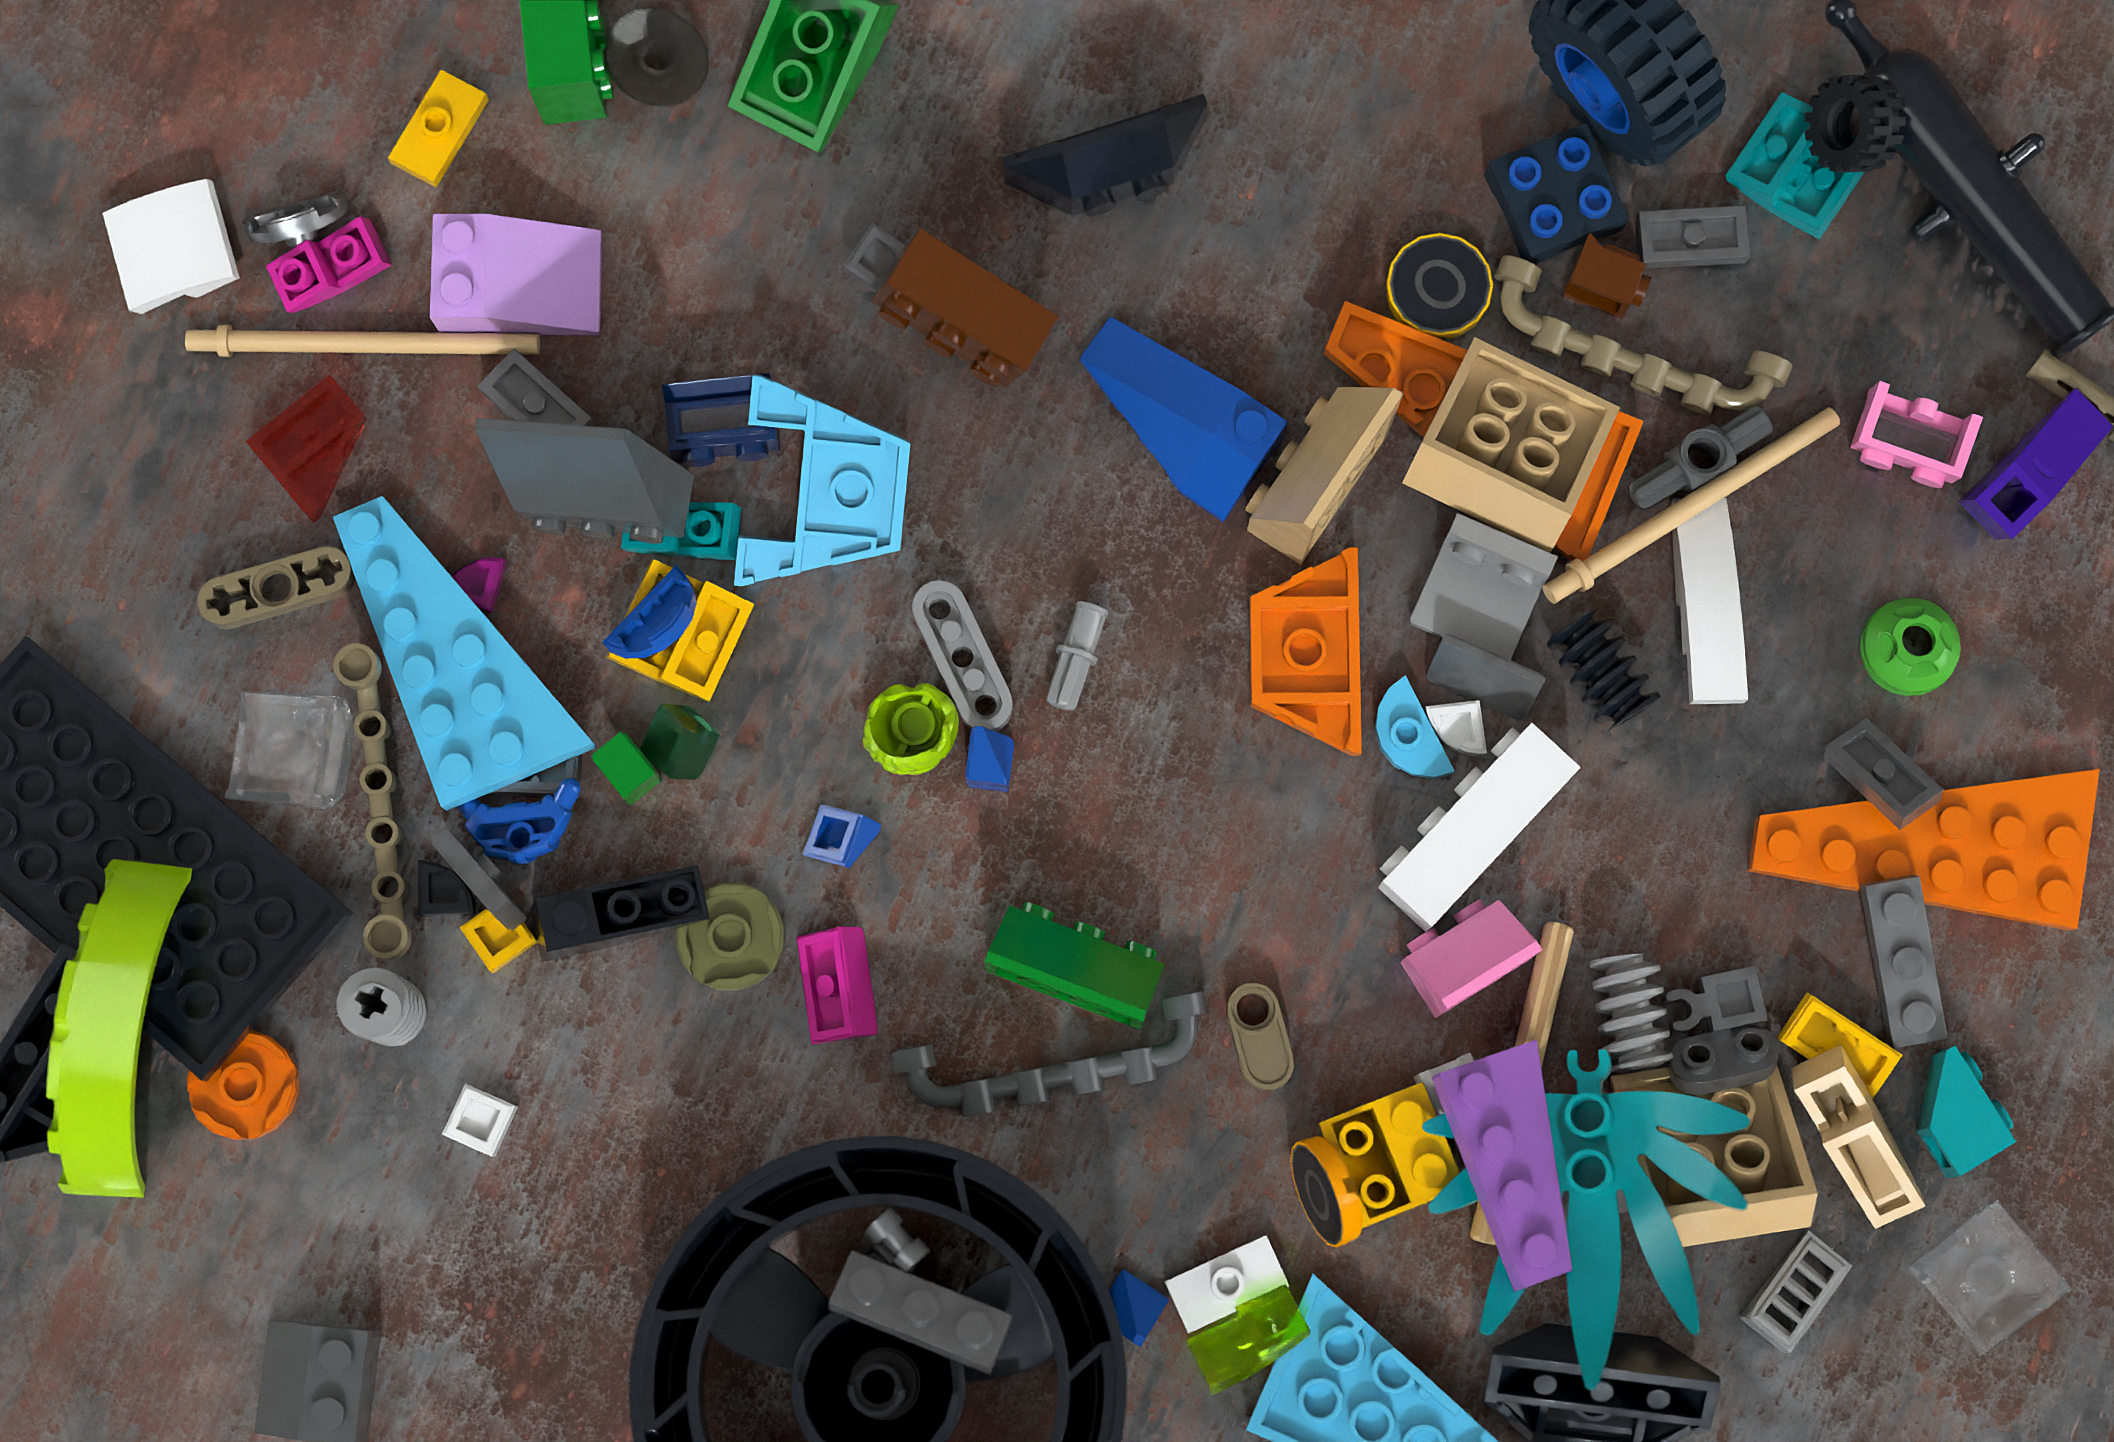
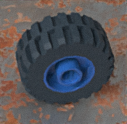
[1528,0,1726,166]

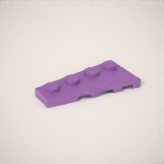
[1431,1039,1572,1292]

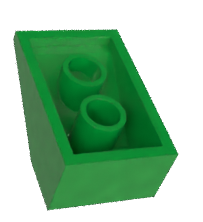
[727,0,899,152]

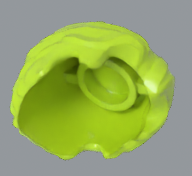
[863,683,959,775]

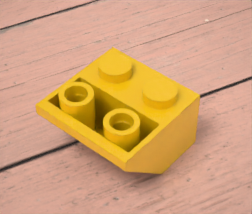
[1318,1082,1460,1228]

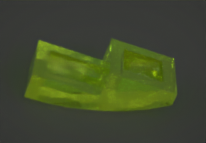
[1186,1284,1311,1396]

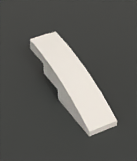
[1671,498,1748,704]

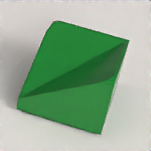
[592,732,661,805]

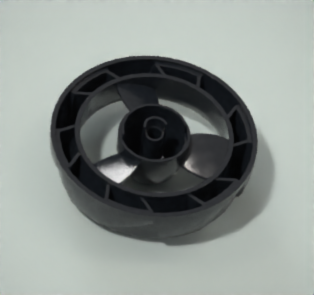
[629,1136,1127,1442]

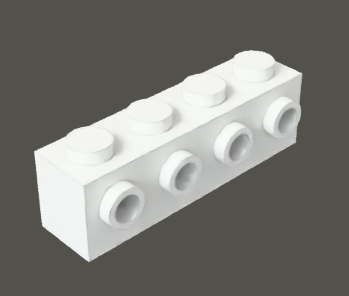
[1378,723,1581,932]

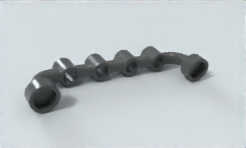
[890,991,1208,1117]

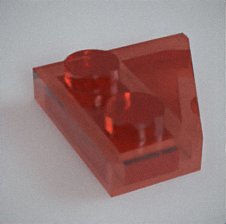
[246,375,367,523]

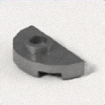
[242,190,350,246]

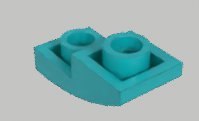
[621,502,742,560]

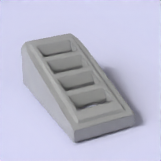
[1738,1230,1852,1353]

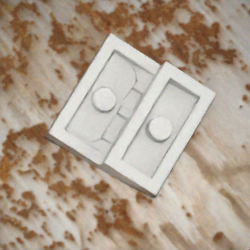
[103,179,239,314]

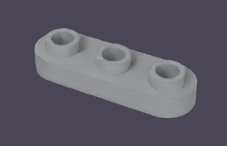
[912,580,1013,732]

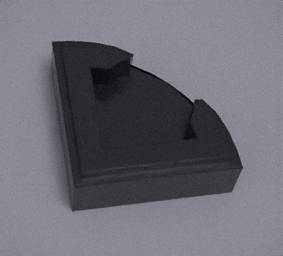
[418,860,476,917]

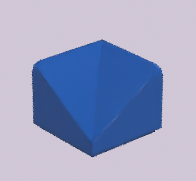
[965,725,1014,792]

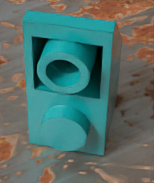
[1916,1046,2016,1178]

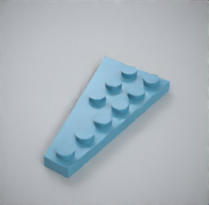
[333,496,597,811]
[1246,1274,1498,1442]

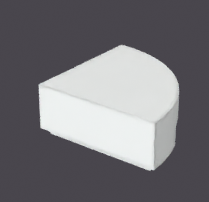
[1424,700,1487,757]

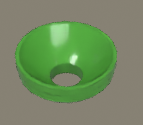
[1859,598,1961,696]

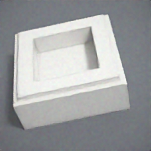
[442,1084,518,1157]

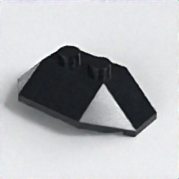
[1002,93,1207,216]
[0,942,78,1163]
[1484,1323,1721,1442]

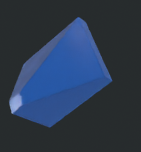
[802,804,881,868]
[1109,1269,1170,1347]

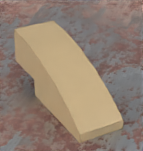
[1791,1045,1926,1229]

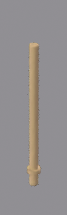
[185,325,540,357]
[1542,407,1840,604]

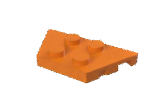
[1249,547,1362,756]

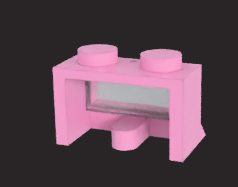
[1850,381,1983,488]

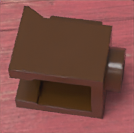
[1563,233,1652,319]

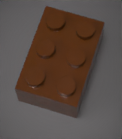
[871,228,1059,387]

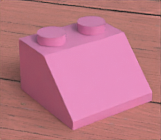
[1400,899,1542,1019]

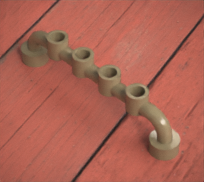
[1494,255,1793,415]
[333,643,412,961]

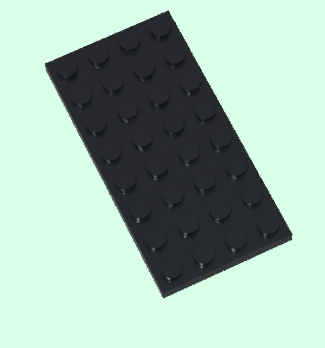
[0,636,353,1082]

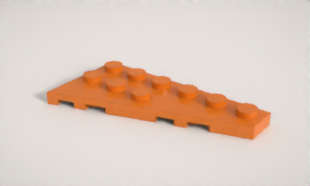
[1323,301,1644,561]
[1748,769,2100,931]

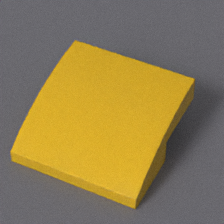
[605,559,754,702]

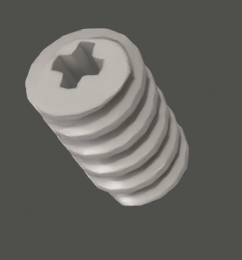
[1588,954,1673,1072]
[336,968,427,1047]

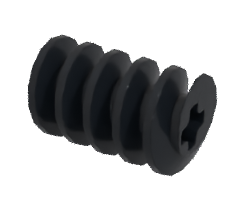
[1547,609,1661,731]

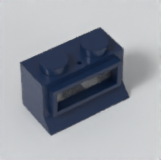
[662,373,780,467]

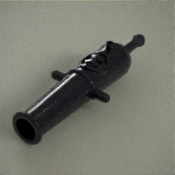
[1825,0,2114,358]

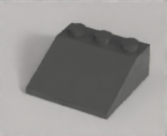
[474,418,695,544]

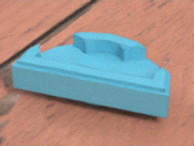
[1374,675,1455,780]

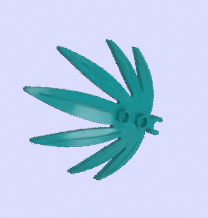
[1422,1049,1750,1390]

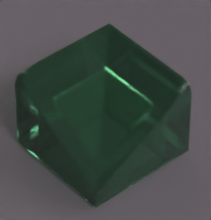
[639,704,720,780]

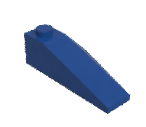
[1080,316,1288,523]

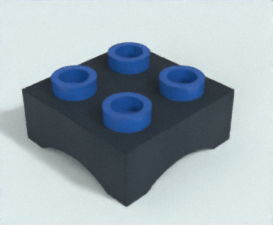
[1484,123,1629,265]

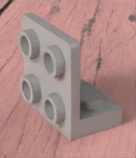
[1409,513,1558,660]

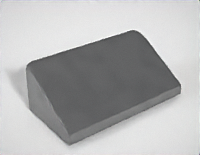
[1426,633,1546,721]

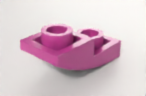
[266,216,392,313]

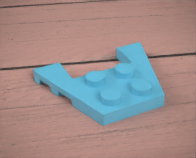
[734,374,910,586]

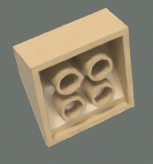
[1402,337,1620,553]
[1245,387,1403,565]
[1610,1061,1818,1247]

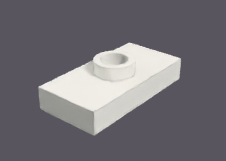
[1165,1235,1290,1333]

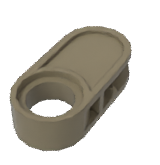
[1226,983,1294,1091]

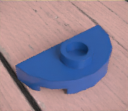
[602,565,697,659]

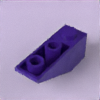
[1958,388,2113,540]

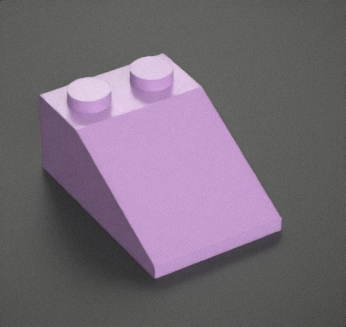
[430,214,602,335]

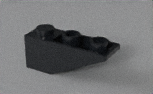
[530,865,710,962]

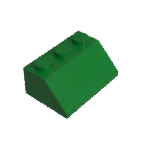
[984,902,1165,1030]

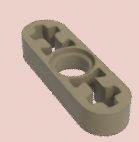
[197,546,356,629]

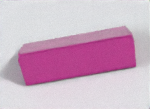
[796,926,878,1045]

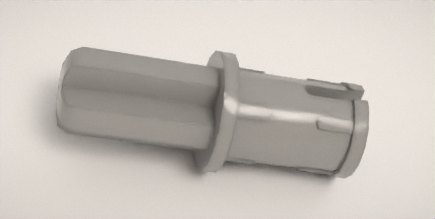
[1046,601,1109,711]

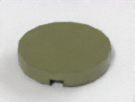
[675,882,785,991]

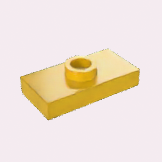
[388,70,489,188]
[1776,992,1902,1099]

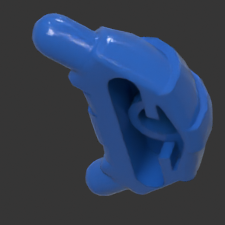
[457,778,581,865]

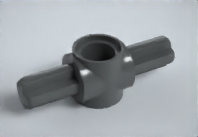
[1627,406,1773,511]

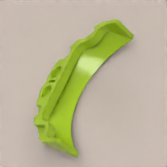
[46,859,192,1198]

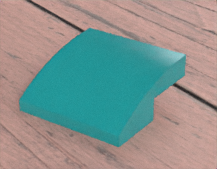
[1726,92,1864,240]

